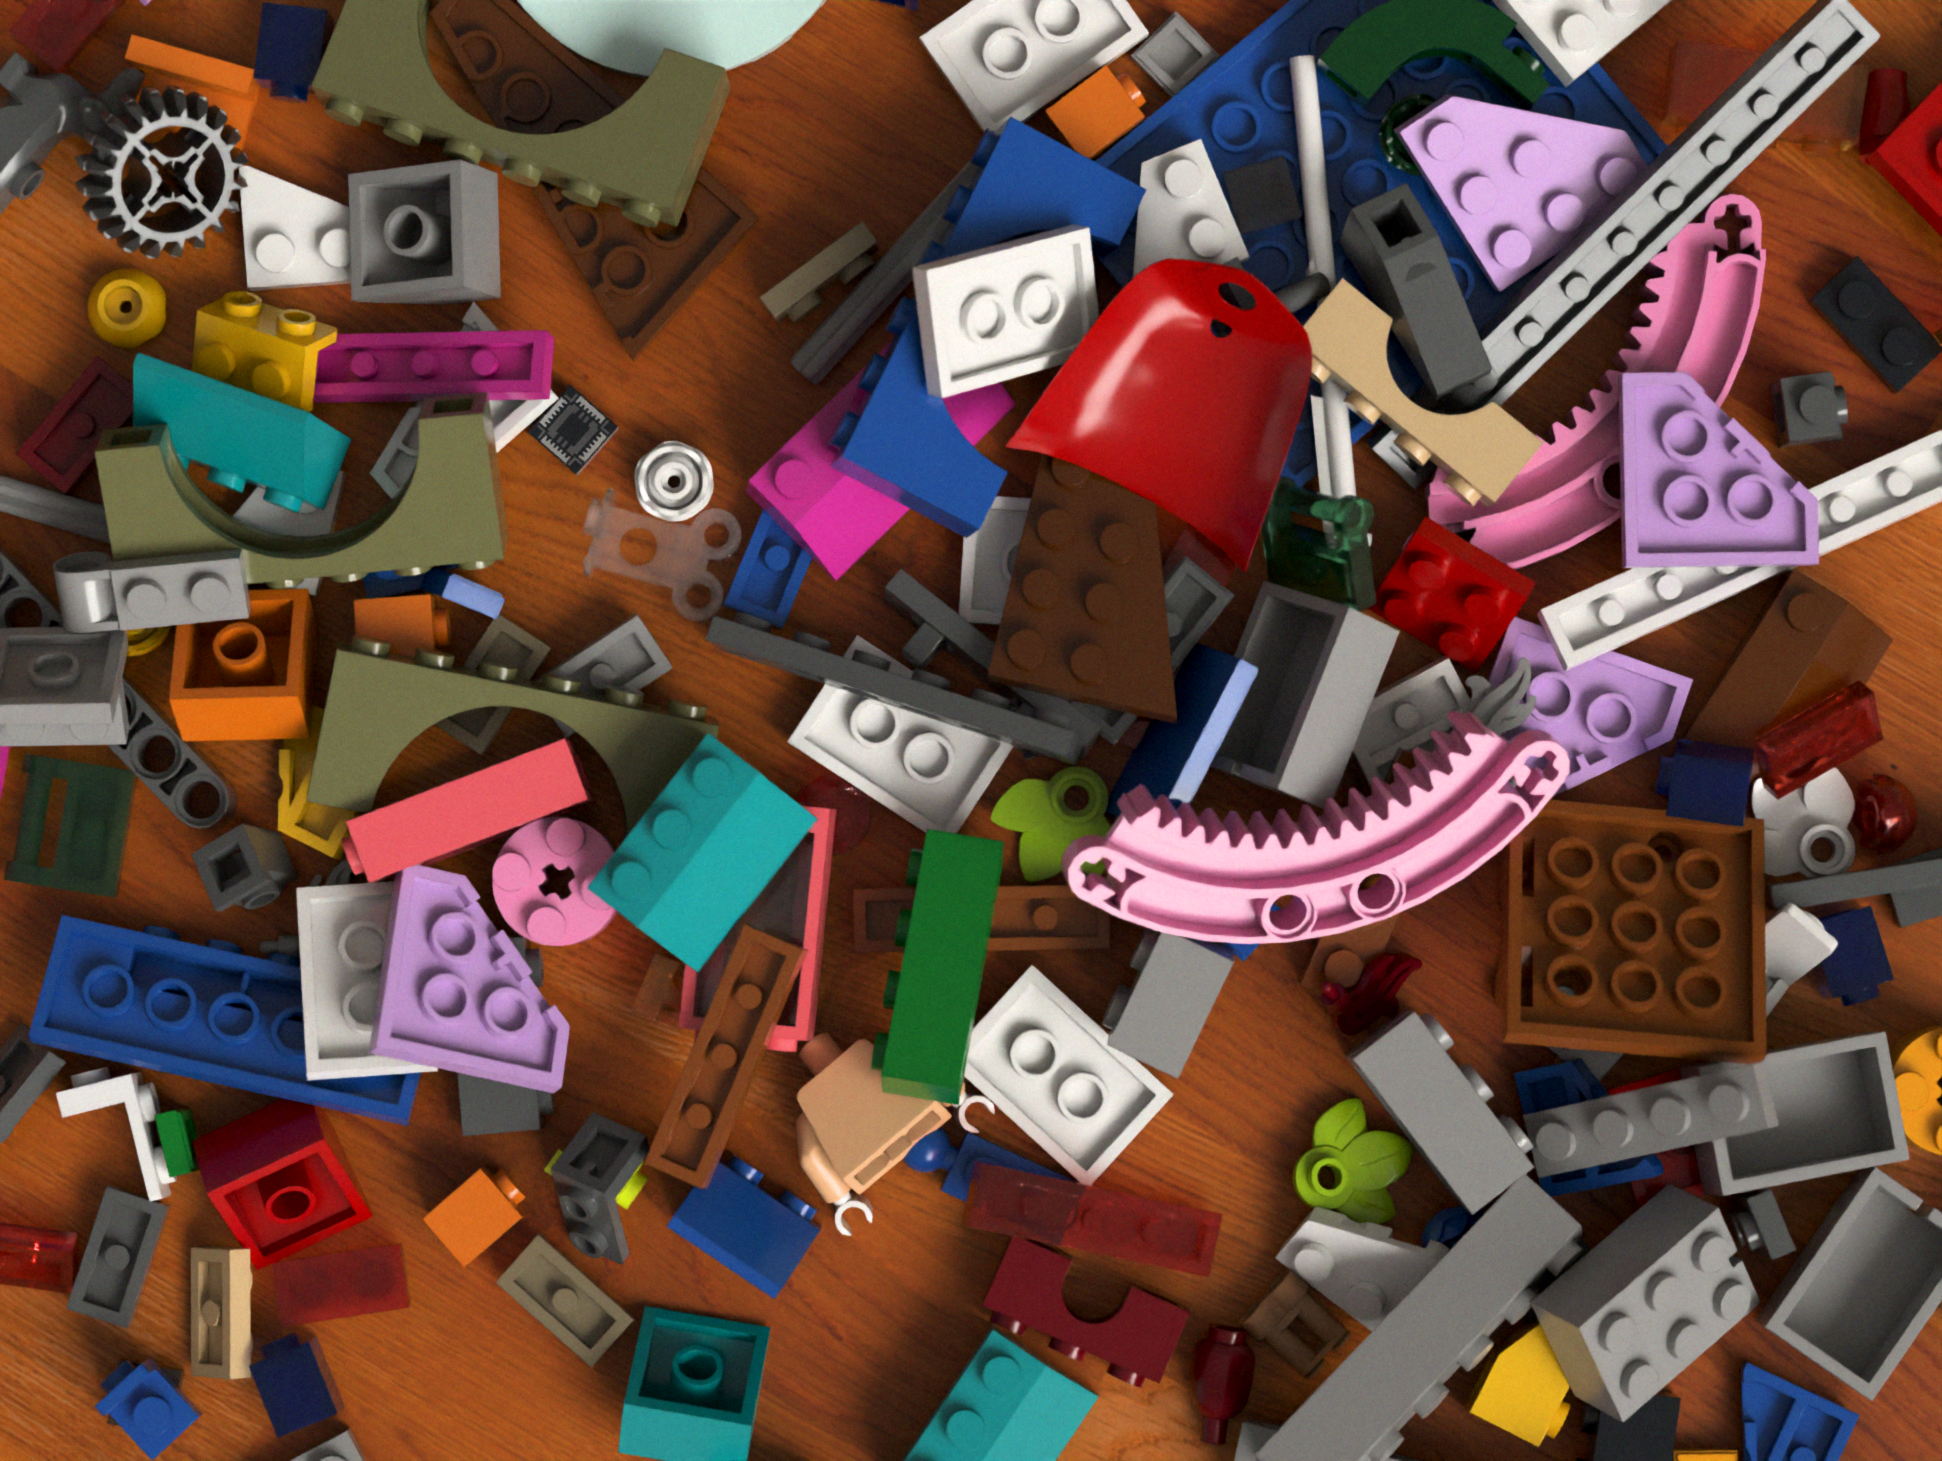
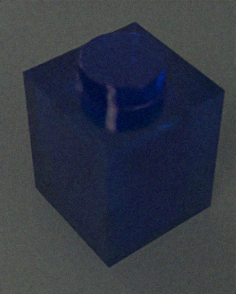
[254,2,334,103]
[1656,738,1754,827]
[1813,905,1894,1006]
[249,1332,345,1438]

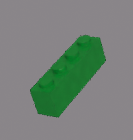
[871,829,1004,1105]

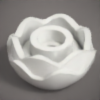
[634,441,714,522]

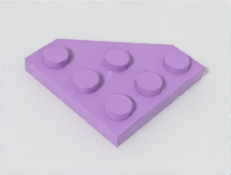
[1394,94,1647,292]
[1618,372,1819,568]
[1487,617,1693,797]
[369,865,570,1093]

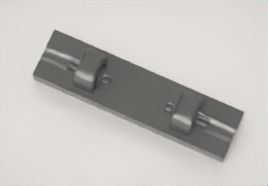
[884,569,1100,761]

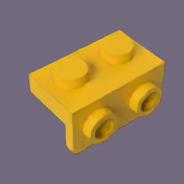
[192,291,337,412]

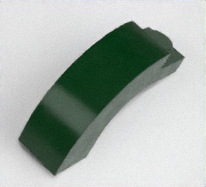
[1316,0,1550,110]

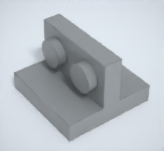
[0,627,129,747]

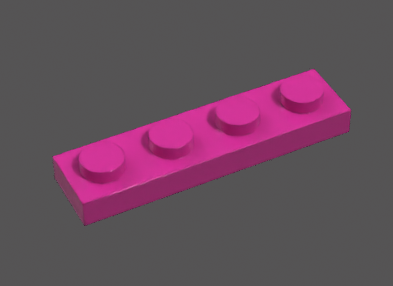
[313,330,555,403]

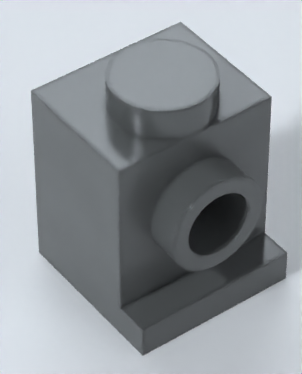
[1769,371,1848,448]
[191,823,299,912]

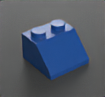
[666,1153,822,1299]

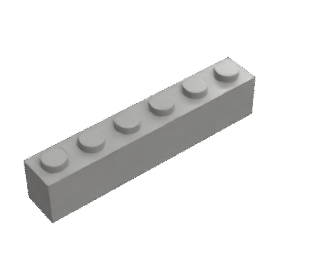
[1255,1174,1583,1461]

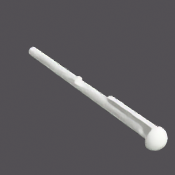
[1289,55,1372,561]

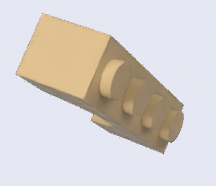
[1303,278,1544,507]

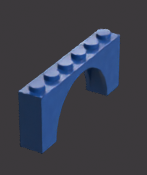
[829,117,1146,538]

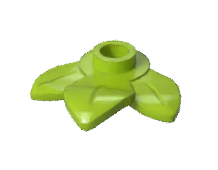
[991,766,1111,882]
[1292,1098,1413,1224]

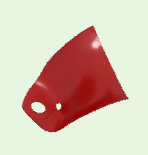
[1005,258,1312,573]

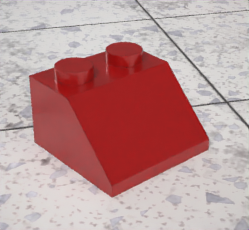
[192,1099,373,1270]

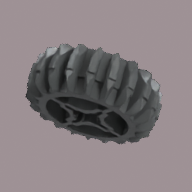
[75,85,249,259]

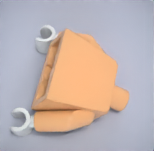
[795,1033,995,1236]

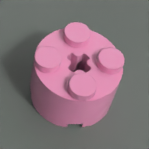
[492,817,617,946]

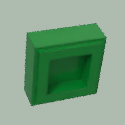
[154,1107,200,1177]

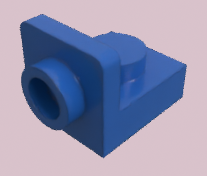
[95,1358,202,1460]

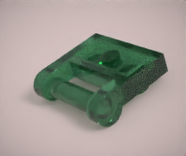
[1261,475,1377,612]
[4,753,138,898]

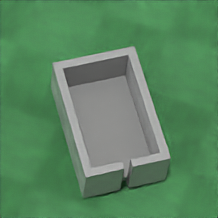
[1210,581,1400,809]
[1344,1009,1534,1215]
[1679,1031,1910,1196]
[1754,1167,1942,1401]
[1530,1184,1761,1422]

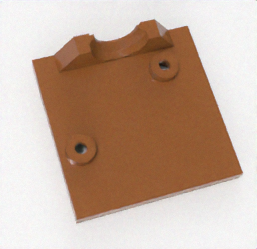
[1495,800,1766,1064]

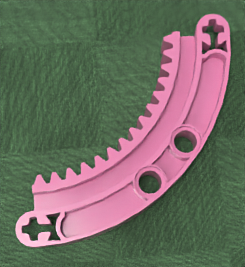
[1400,194,1766,570]
[1061,711,1570,944]

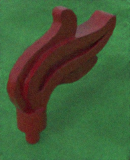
[1320,952,1423,1036]

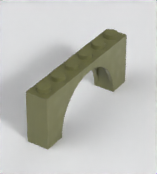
[311,0,731,227]
[94,392,509,589]
[306,635,719,840]

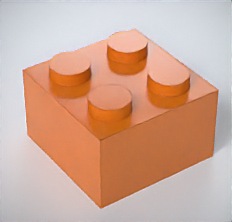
[169,588,319,742]

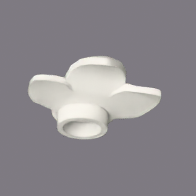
[1751,762,1855,878]

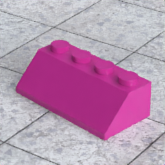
[746,341,1016,582]

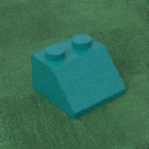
[618,1306,771,1461]

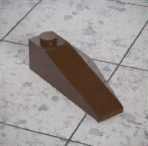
[1649,568,1893,815]

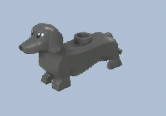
[0,52,145,215]

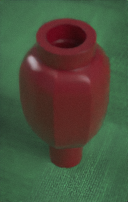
[1190,1324,1255,1445]

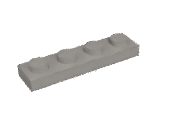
[1523,1061,1779,1178]

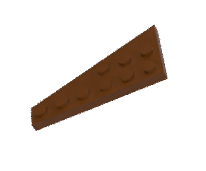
[430,0,759,362]
[988,454,1177,724]

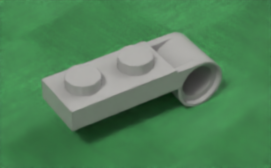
[53,549,251,633]

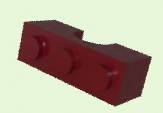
[982,1231,1190,1388]

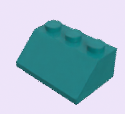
[133,352,351,513]
[587,733,818,973]
[900,1324,1099,1461]

